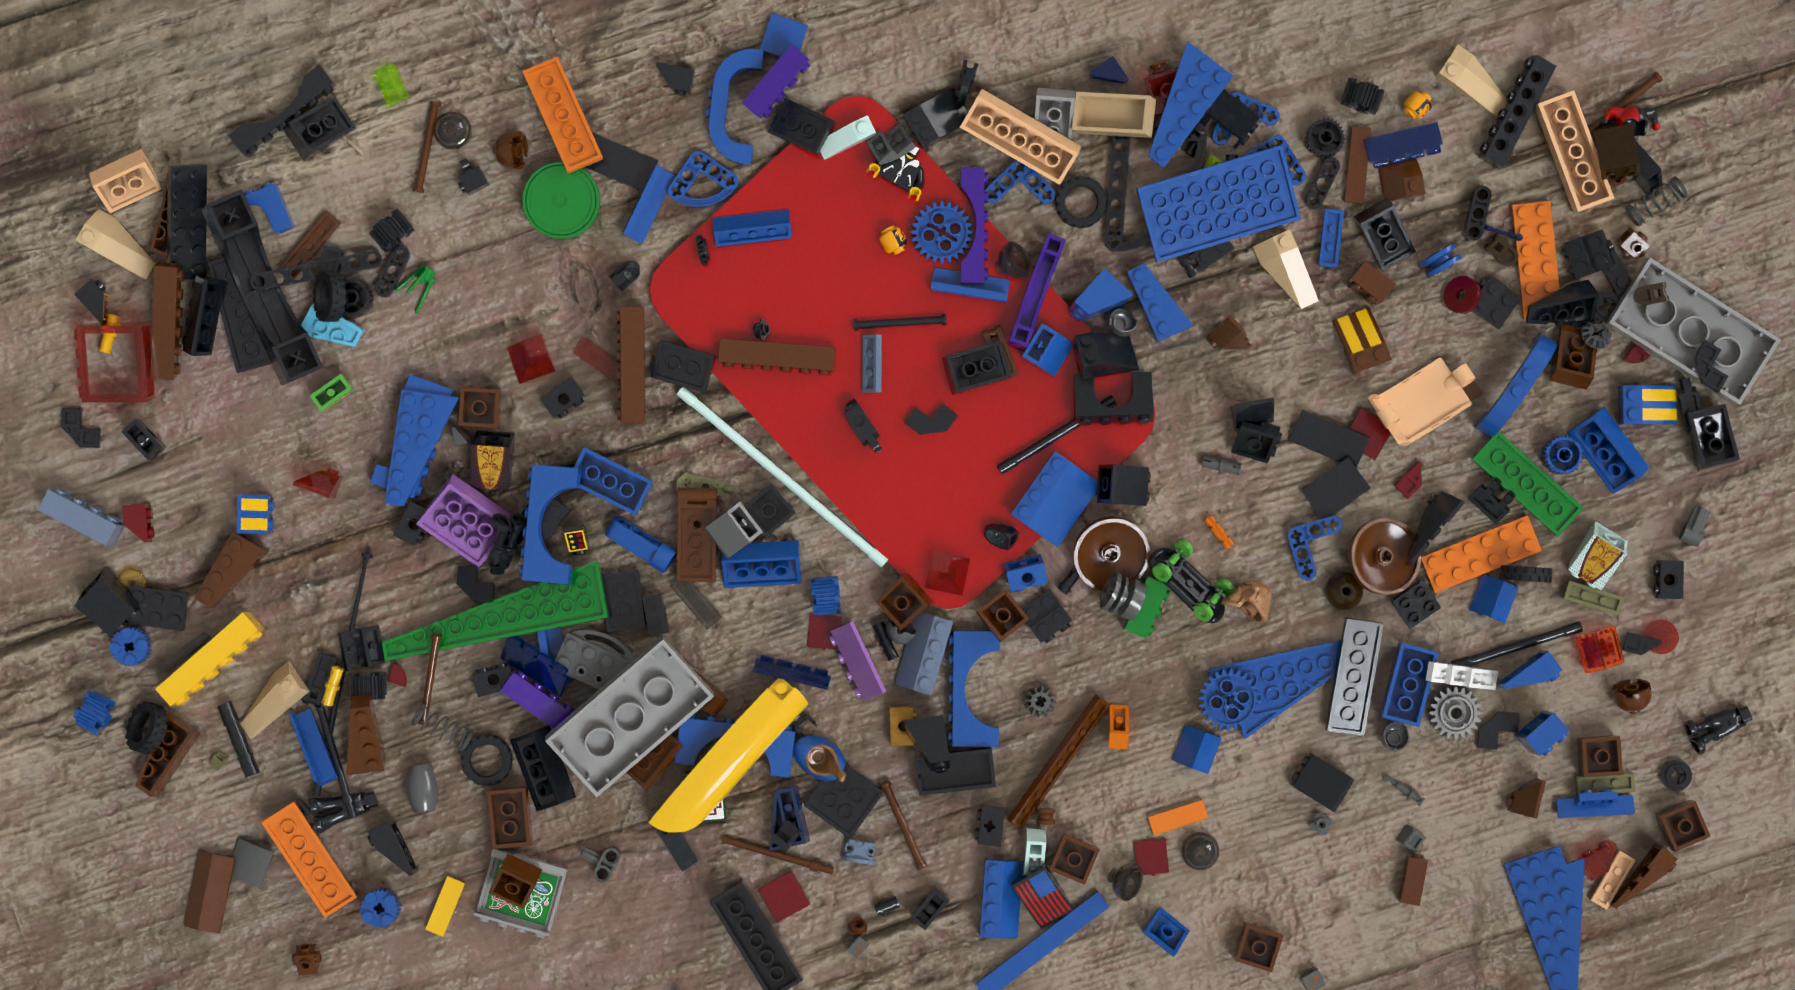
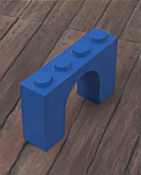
[220,182,295,254]

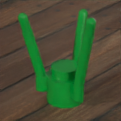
[395,264,436,314]

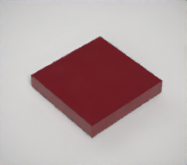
[1349,408,1391,461]
[758,871,810,923]

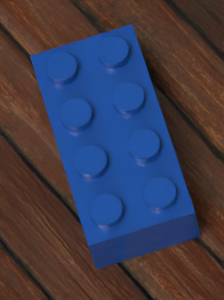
[574,447,654,516]
[1379,642,1439,727]

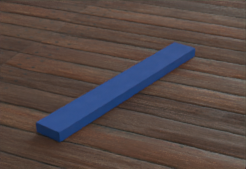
[975,891,1109,990]

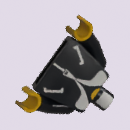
[866,147,925,201]

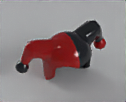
[1600,106,1660,136]

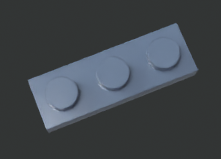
[862,334,882,393]

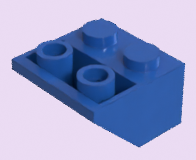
[1021,323,1074,377]

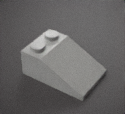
[1035,88,1076,140]

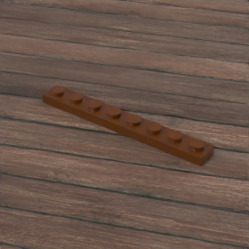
[1006,694,1110,830]

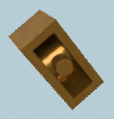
[890,706,917,746]

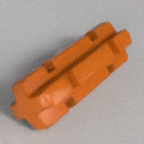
[1204,515,1234,549]

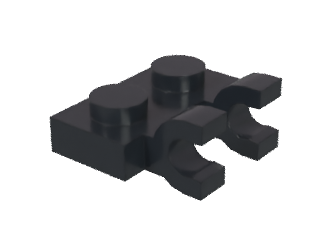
[955,60,979,106]
[1468,477,1516,524]

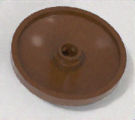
[1073,516,1150,591]
[1348,518,1421,595]

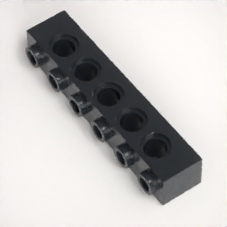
[1478,55,1557,168]

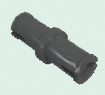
[1202,455,1242,476]

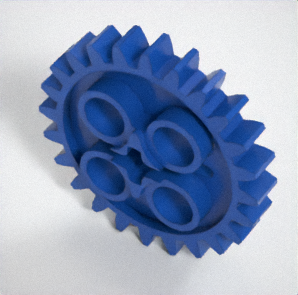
[911,201,973,264]
[1198,668,1261,731]

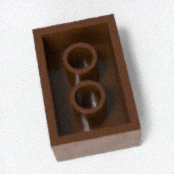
[487,786,533,849]

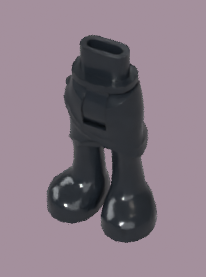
[488,513,527,575]

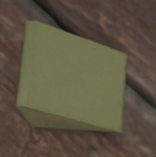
[209,750,229,771]

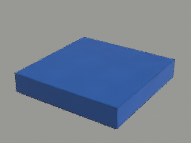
[760,13,808,57]

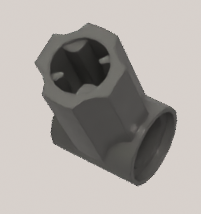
[1679,506,1711,547]

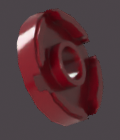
[1443,276,1481,314]

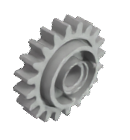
[1428,686,1483,740]

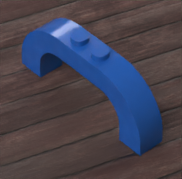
[706,49,764,166]
[1474,332,1557,438]

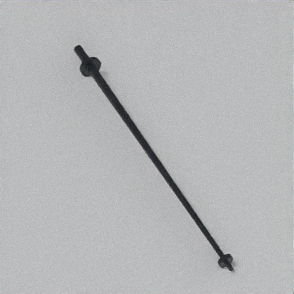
[312,546,373,796]

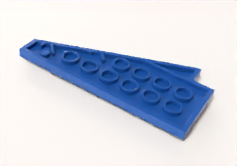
[1208,640,1341,739]
[1504,845,1585,990]

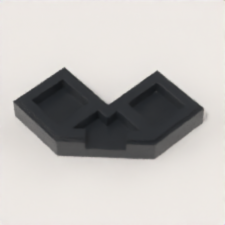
[1694,340,1729,393]
[905,404,958,435]
[61,408,101,448]
[456,565,495,603]
[1477,711,1519,750]

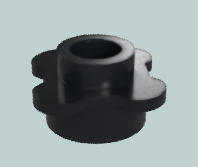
[753,318,770,341]

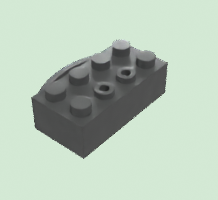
[552,630,636,689]

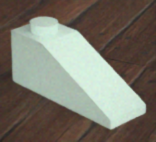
[820,115,876,160]
[1023,828,1046,875]

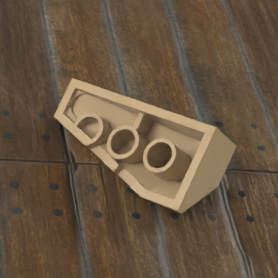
[1253,230,1319,309]
[240,661,310,739]

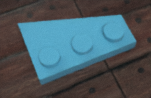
[301,303,365,347]

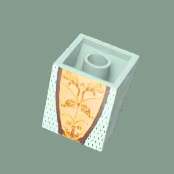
[1568,521,1628,590]

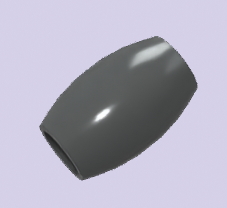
[406,764,438,813]

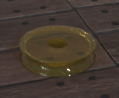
[118,568,146,591]

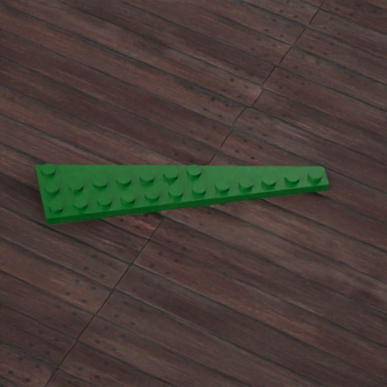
[382,561,609,661]

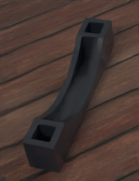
[228,65,336,156]

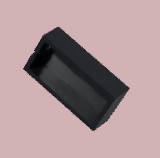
[915,747,996,796]

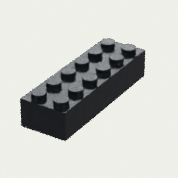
[709,880,804,990]

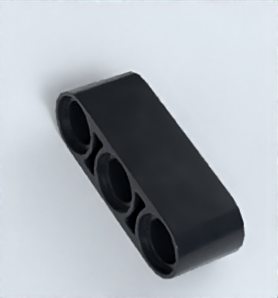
[1463,186,1492,242]

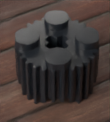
[1340,78,1385,115]
[1304,118,1346,159]
[369,208,415,253]
[342,278,374,318]
[347,672,387,700]

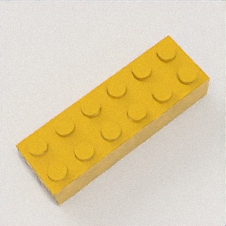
[156,612,265,707]

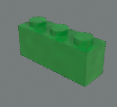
[1124,576,1170,639]

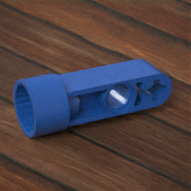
[605,516,677,574]

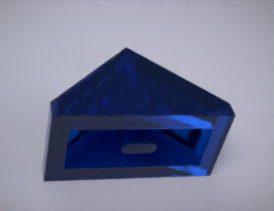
[1089,56,1129,85]

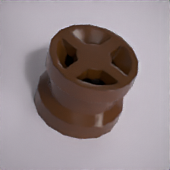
[1036,808,1056,825]

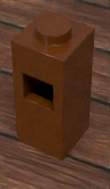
[1398,853,1428,906]

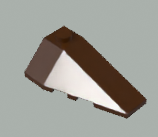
[1207,315,1252,350]
[1610,844,1677,909]

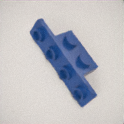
[1556,789,1635,819]

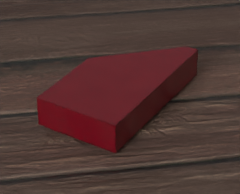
[1394,461,1422,499]

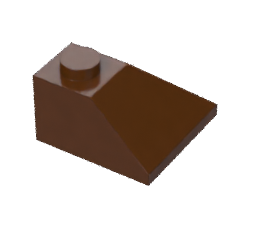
[1378,158,1426,201]
[1506,778,1546,819]

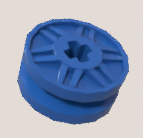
[1419,243,1463,279]

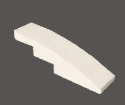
[1426,661,1498,690]

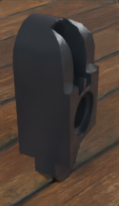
[845,398,883,454]

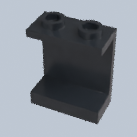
[1199,89,1260,150]

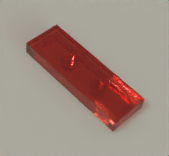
[573,338,621,386]

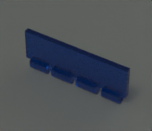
[1364,122,1443,168]
[500,636,569,697]
[753,655,831,690]

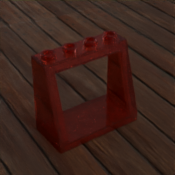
[74,321,155,402]

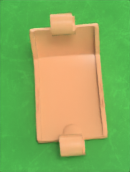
[1367,358,1476,446]

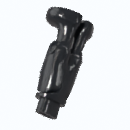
[1684,706,1753,755]

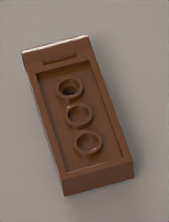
[677,488,717,582]

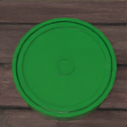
[522,162,601,240]

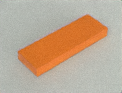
[1148,799,1209,835]

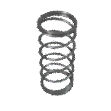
[1626,176,1688,226]
[411,704,473,752]

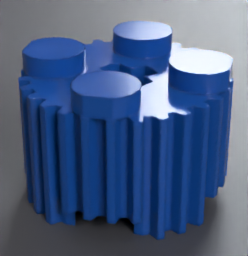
[1541,436,1583,475]
[811,576,841,615]
[109,627,153,666]
[73,691,116,736]
[360,887,402,928]

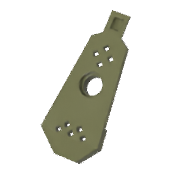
[676,473,734,496]

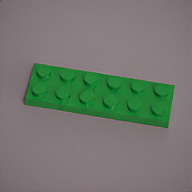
[1472,432,1583,537]

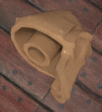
[1221,581,1272,623]

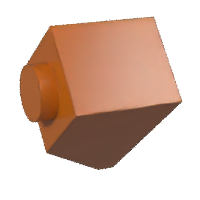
[1108,705,1129,749]

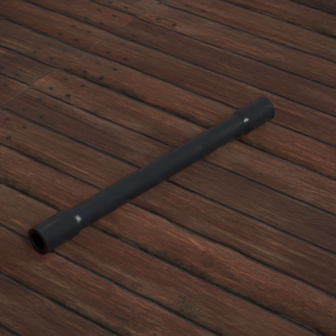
[997,395,1117,475]
[1451,621,1583,667]

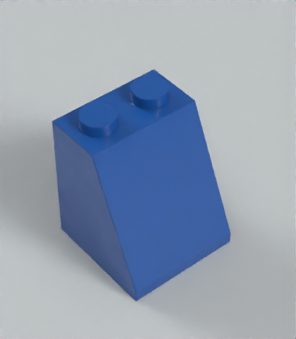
[1068,268,1133,322]

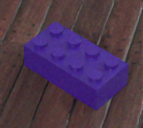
[742,44,811,119]

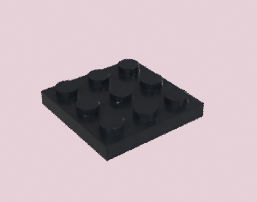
[804,765,884,839]

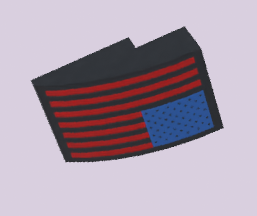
[1012,863,1074,929]

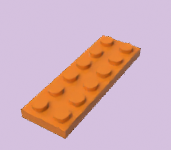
[522,56,603,174]
[1511,201,1560,319]
[1421,515,1542,593]
[261,800,358,918]

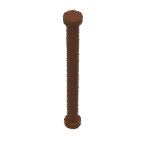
[1588,72,1663,137]
[413,101,441,193]
[418,634,443,725]
[880,781,927,870]

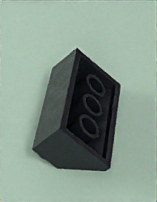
[182,275,225,356]
[510,726,576,812]

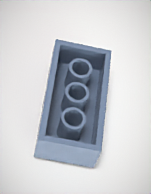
[37,488,125,546]

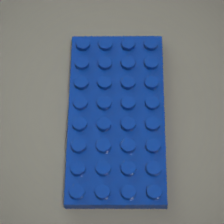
[1136,145,1301,262]

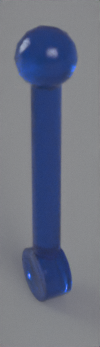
[1484,225,1523,241]

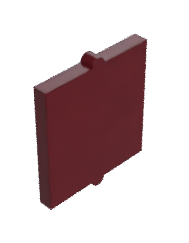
[808,614,842,650]
[1134,838,1169,876]

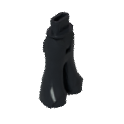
[308,791,378,834]

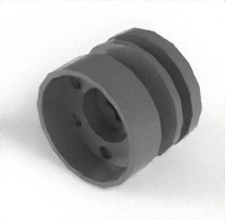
[1099,571,1147,621]

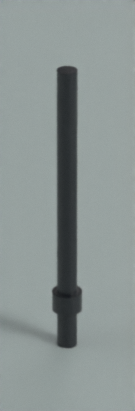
[317,706,357,819]

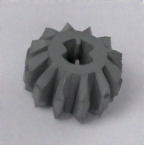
[1024,685,1057,718]

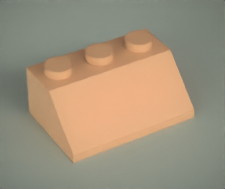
[89,149,162,213]

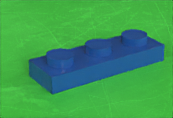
[1318,209,1344,268]

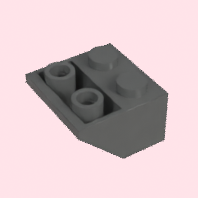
[704,502,763,559]

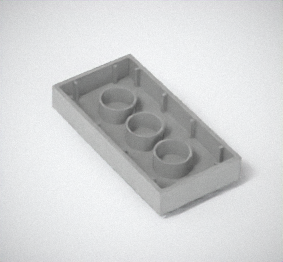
[1605,258,1781,406]
[545,635,714,797]

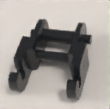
[790,711,818,737]

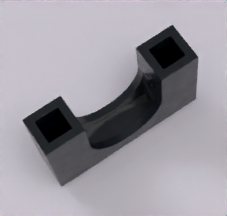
[1074,372,1154,426]

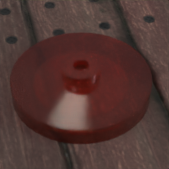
[1643,620,1679,654]

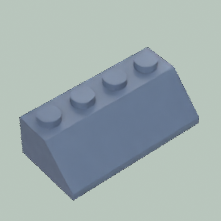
[895,612,953,695]

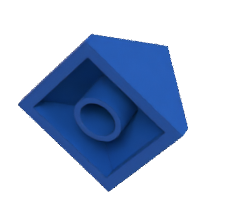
[1469,574,1519,623]
[1172,725,1222,774]
[1142,907,1190,957]

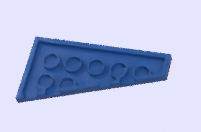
[384,389,460,507]

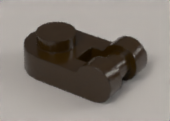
[1483,233,1519,266]
[1633,282,1670,306]

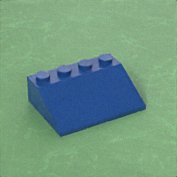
[1010,451,1098,548]

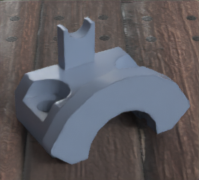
[841,838,876,865]

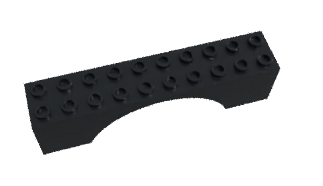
[201,190,323,386]

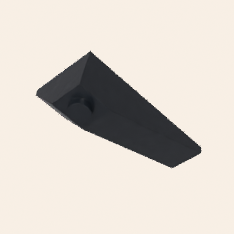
[1526,280,1599,327]

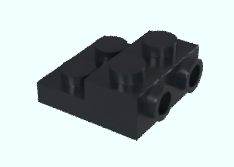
[1562,229,1616,279]
[1472,276,1521,330]
[1231,421,1282,464]
[1022,589,1072,644]

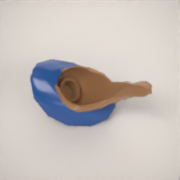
[793,735,847,782]

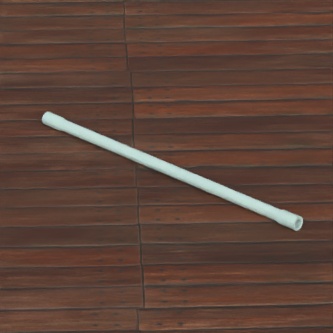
[676,387,888,567]

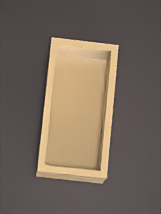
[1072,92,1156,138]

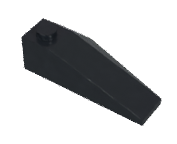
[1405,491,1465,566]

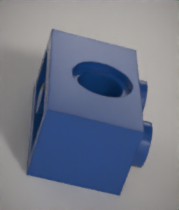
[1003,554,1048,592]

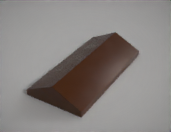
[184,850,235,934]

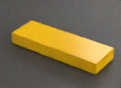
[425,876,466,937]

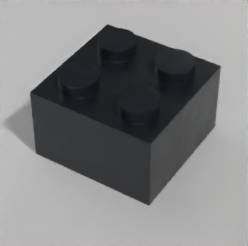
[744,483,796,538]

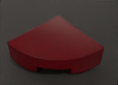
[1623,344,1650,364]
[387,663,407,687]

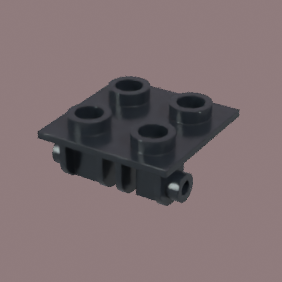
[1391,579,1441,629]

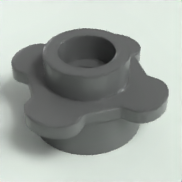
[1310,813,1332,835]

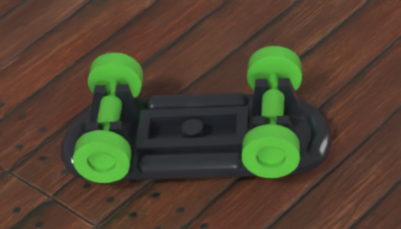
[1149,539,1234,624]

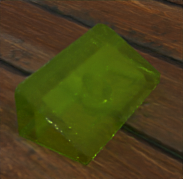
[373,63,410,107]

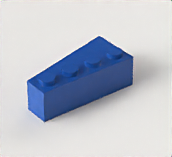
[1126,264,1194,343]

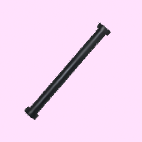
[854,314,946,331]

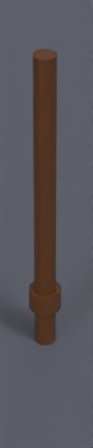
[722,835,834,875]

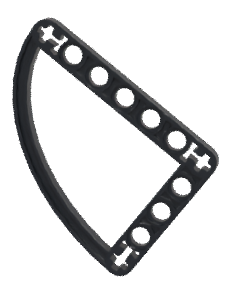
[1105,121,1208,252]

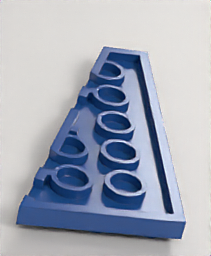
[1148,41,1233,168]

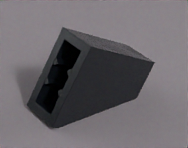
[1632,140,1663,195]

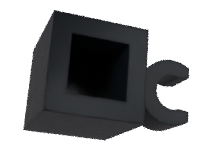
[458,158,489,196]

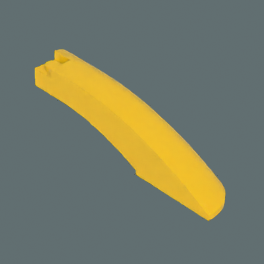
[648,676,808,833]

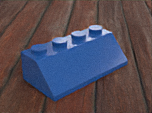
[1567,407,1650,494]
[722,540,801,588]
[979,858,1023,939]

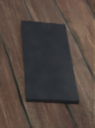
[585,133,658,191]
[1289,409,1370,468]

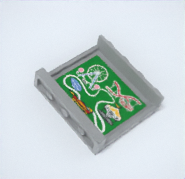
[474,848,569,938]

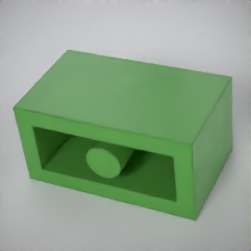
[310,374,355,412]

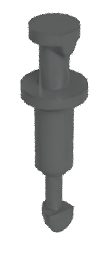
[1383,775,1425,806]

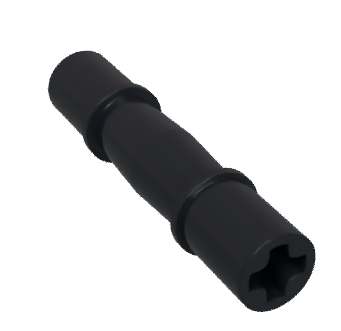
[217,701,260,778]

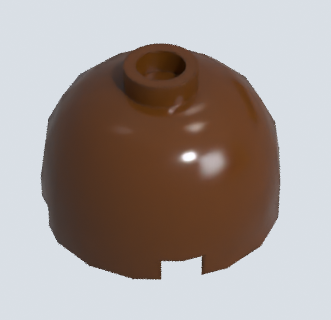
[493,131,528,169]
[1612,679,1652,714]

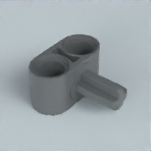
[580,847,621,883]

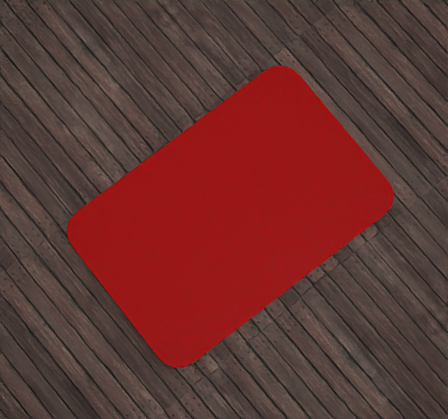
[650,96,1156,609]

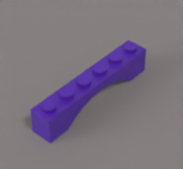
[961,167,988,284]
[1007,233,1066,350]

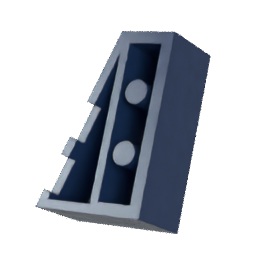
[769,785,810,851]

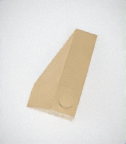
[1436,44,1507,118]
[76,209,156,280]

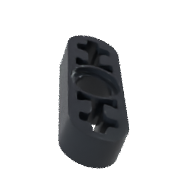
[1305,157,1340,210]
[375,245,411,298]

